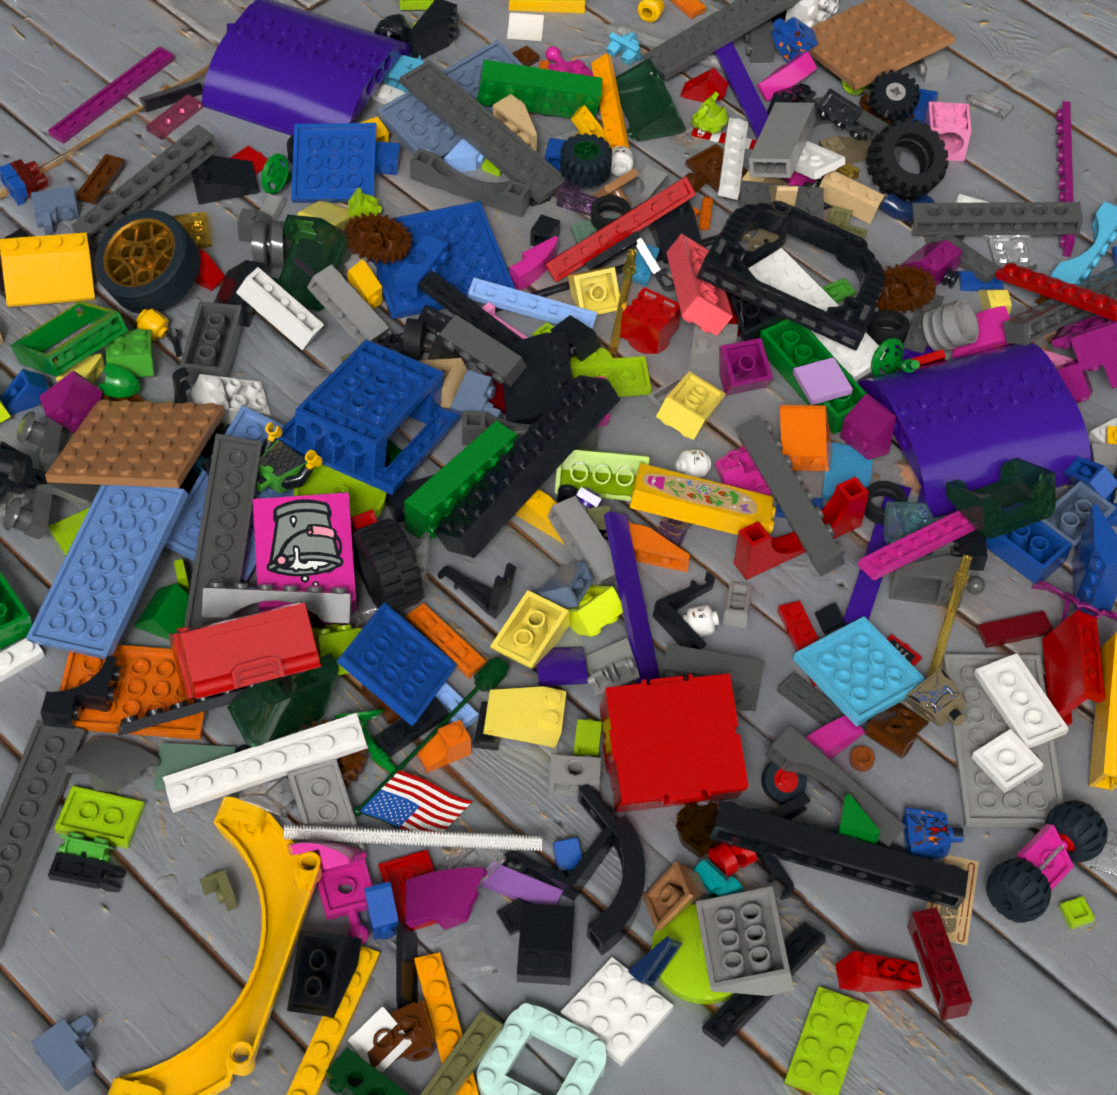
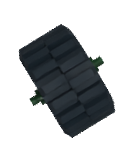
[560,133,612,188]

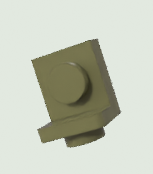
[586,506,610,530]
[200,870,238,911]

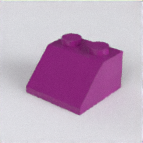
[900,240,963,286]
[719,338,774,396]
[39,370,103,434]
[840,394,896,460]

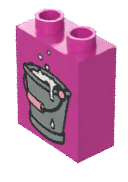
[253,493,357,626]

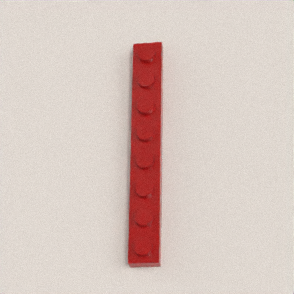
[544,177,696,282]
[996,263,1117,322]

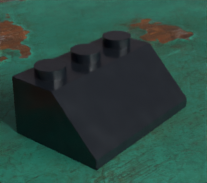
[214,260,268,327]

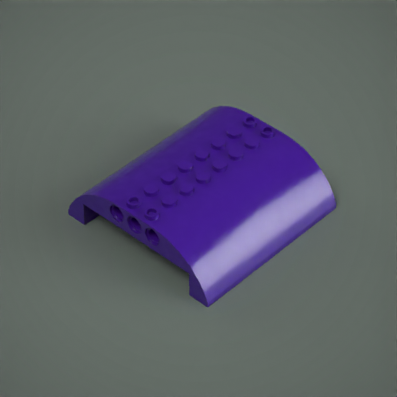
[201,0,410,136]
[858,343,1092,521]

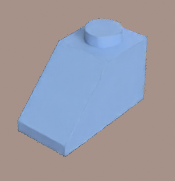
[444,139,486,172]

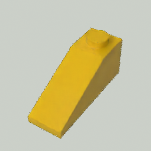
[515,489,565,545]

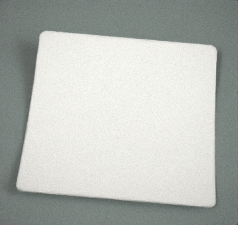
[507,13,544,41]
[348,1007,412,1073]

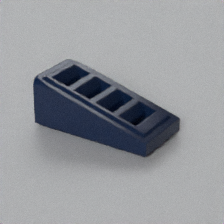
[628,936,682,986]

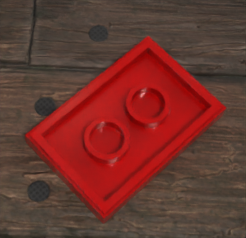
[378,850,437,931]

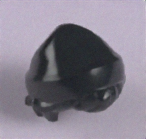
[374,14,411,43]

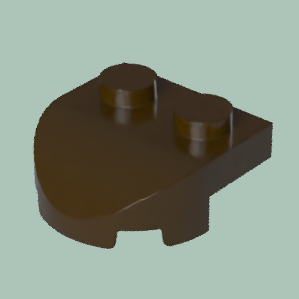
[675,802,722,858]

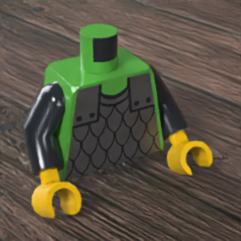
[255,422,322,493]

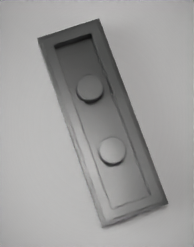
[777,673,845,726]

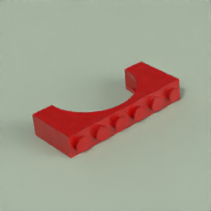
[734,476,869,580]

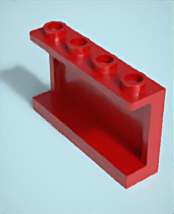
[1042,610,1106,726]

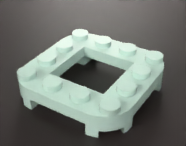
[477,1003,607,1095]

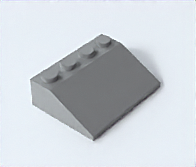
[695,886,794,996]

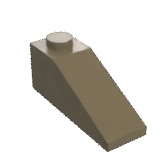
[818,135,871,167]

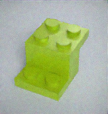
[311,623,361,676]

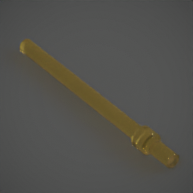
[609,249,637,358]
[927,555,972,678]

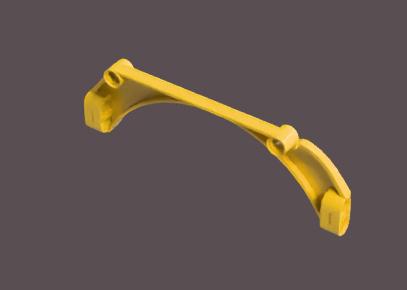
[107,797,322,1095]

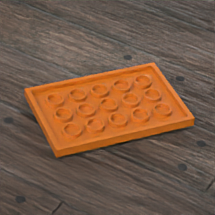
[59,645,206,740]

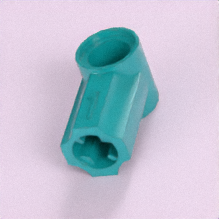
[694,859,744,898]

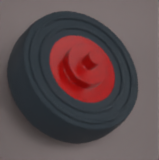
[761,761,807,804]

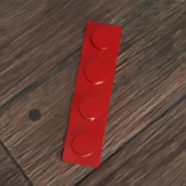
[777,600,819,687]

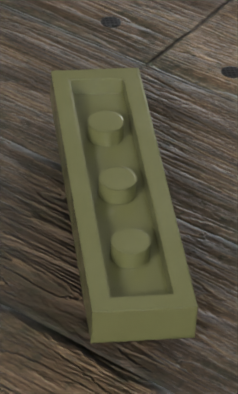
[421,1011,504,1095]

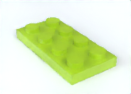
[570,356,651,397]
[784,986,869,1095]

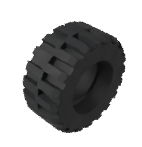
[866,118,949,201]
[352,519,424,612]

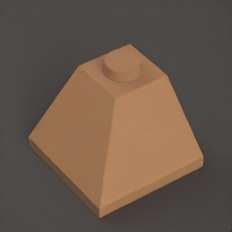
[643,861,706,931]

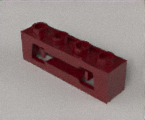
[907,907,973,1021]

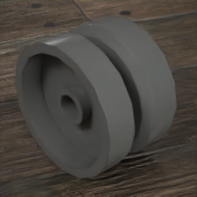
[251,221,286,268]

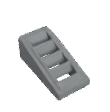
[723,582,753,628]

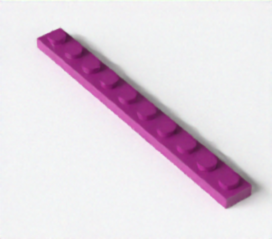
[1055,101,1075,257]

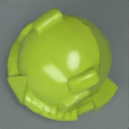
[691,92,729,134]

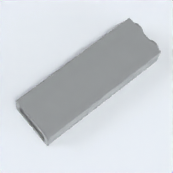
[749,102,816,178]

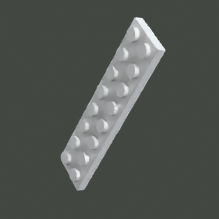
[748,248,886,381]

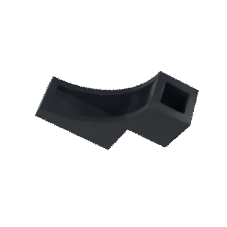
[40,656,122,729]

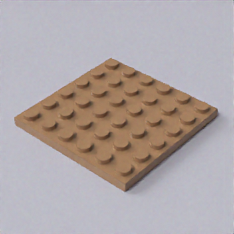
[808,0,955,90]
[45,400,226,488]

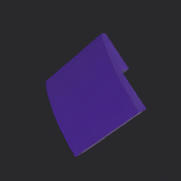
[536,646,588,686]

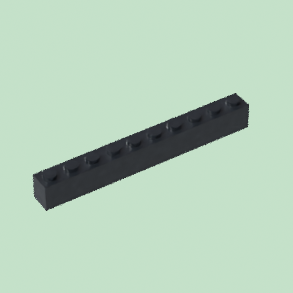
[709,800,968,910]

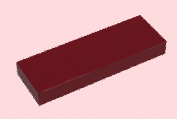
[977,611,1053,648]

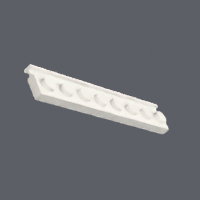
[163,713,368,813]

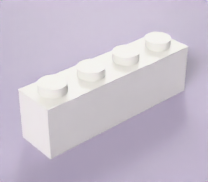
[236,267,324,350]

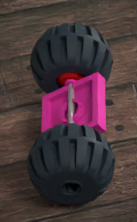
[986,800,1108,923]

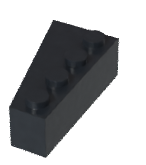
[726,260,781,342]

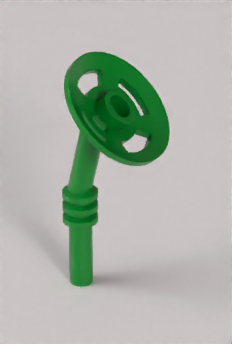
[261,153,292,194]
[871,338,920,376]
[334,709,397,774]

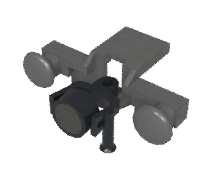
[0,411,101,540]

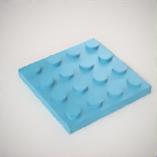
[793,616,926,727]

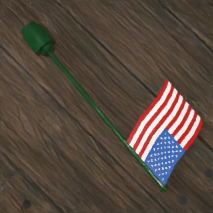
[353,656,509,844]

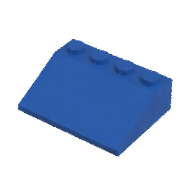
[1072,504,1117,616]

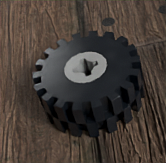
[867,69,921,123]

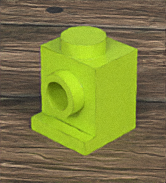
[348,188,382,217]

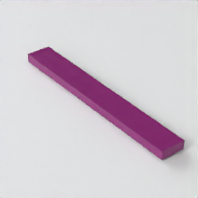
[48,46,175,144]

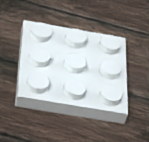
[560,957,674,1066]

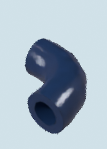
[879,193,935,222]

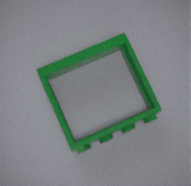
[10,301,128,377]

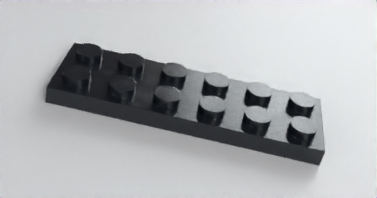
[116,683,269,736]

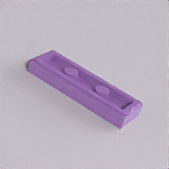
[482,861,563,905]

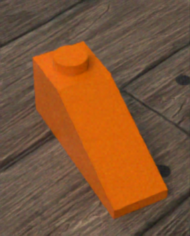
[628,523,690,572]

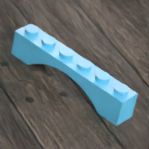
[1051,201,1117,285]

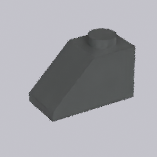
[237,208,274,242]

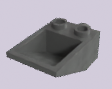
[889,555,985,609]

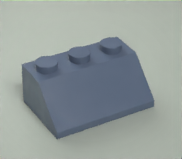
[1038,481,1117,548]

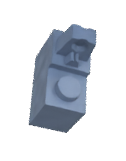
[31,186,79,235]
[450,370,502,420]
[533,561,594,609]
[31,1014,94,1092]

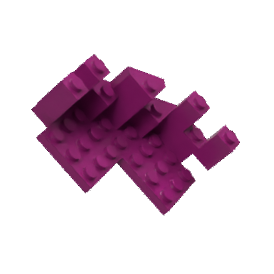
[1052,315,1117,403]

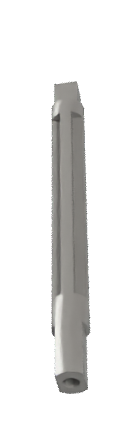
[607,22,745,72]

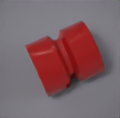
[708,843,757,877]

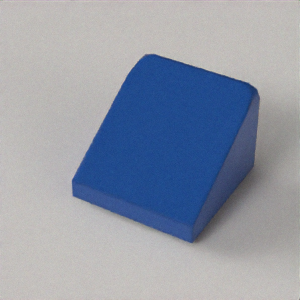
[553,837,582,872]

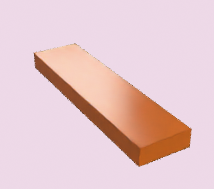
[405,602,487,679]

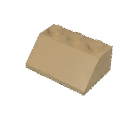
[819,171,886,224]

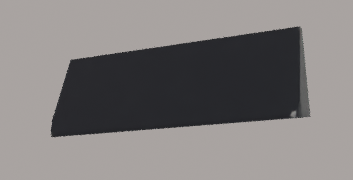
[139,80,202,112]
[396,924,418,1009]

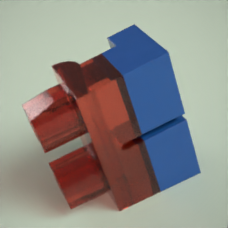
[0,159,48,206]

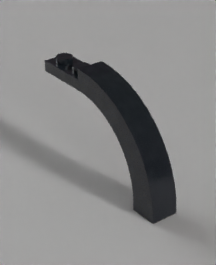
[578,784,646,956]

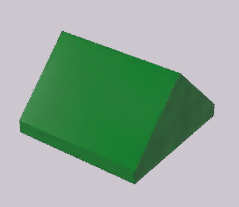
[134,583,189,640]
[836,793,880,844]

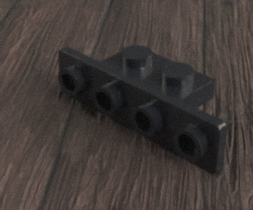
[799,88,868,141]

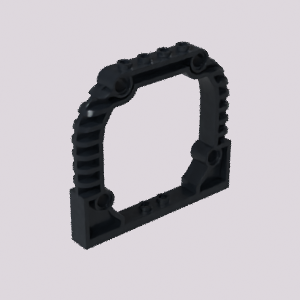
[697,200,885,351]

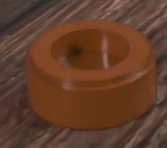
[849,746,875,772]

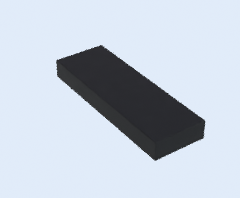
[374,696,449,757]

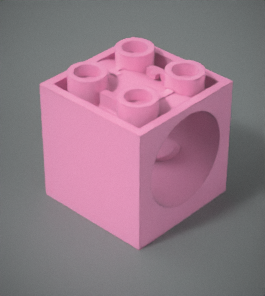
[924,102,971,161]

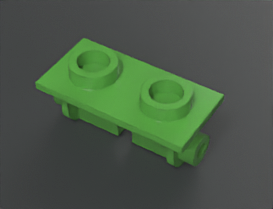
[58,832,116,864]

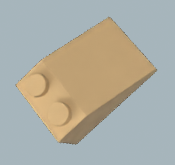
[493,94,537,152]
[417,358,467,408]

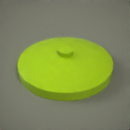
[294,464,386,531]
[651,904,735,1004]

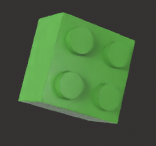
[106,329,154,377]

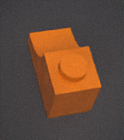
[416,720,471,773]

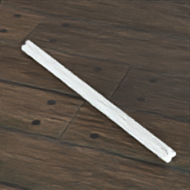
[284,824,542,851]

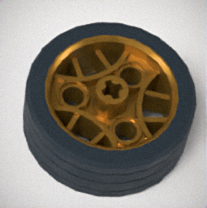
[94,210,200,314]

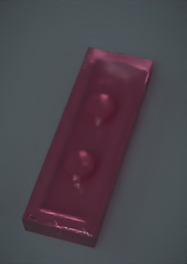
[146,94,203,140]

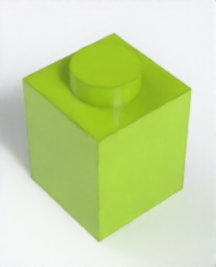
[574,719,602,758]

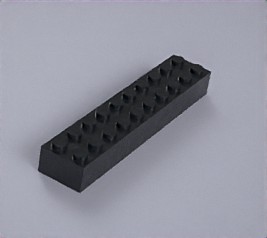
[434,375,621,558]

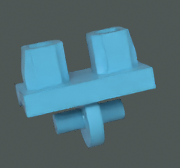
[606,32,643,66]

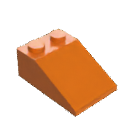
[780,405,832,472]

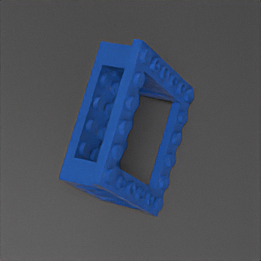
[274,339,460,495]

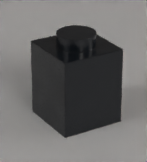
[530,214,560,247]

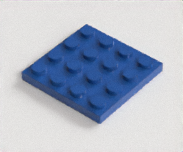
[291,123,377,203]
[336,602,457,726]

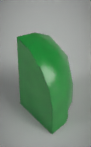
[99,363,141,398]

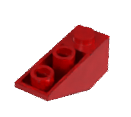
[835,951,922,992]

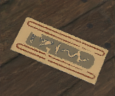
[926,855,979,945]

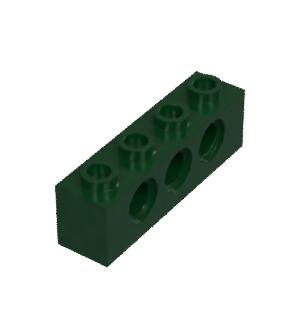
[325,1047,410,1095]

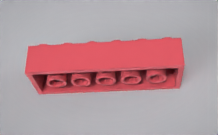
[666,233,733,336]

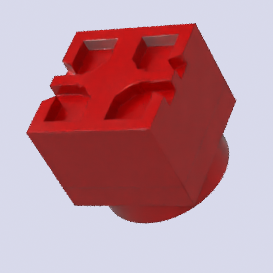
[620,287,681,354]

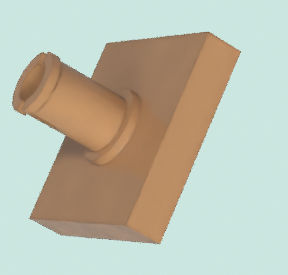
[587,168,639,206]

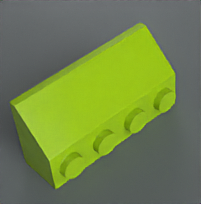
[554,447,650,501]

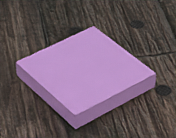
[793,357,853,405]

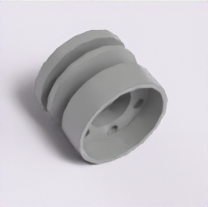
[923,300,979,352]

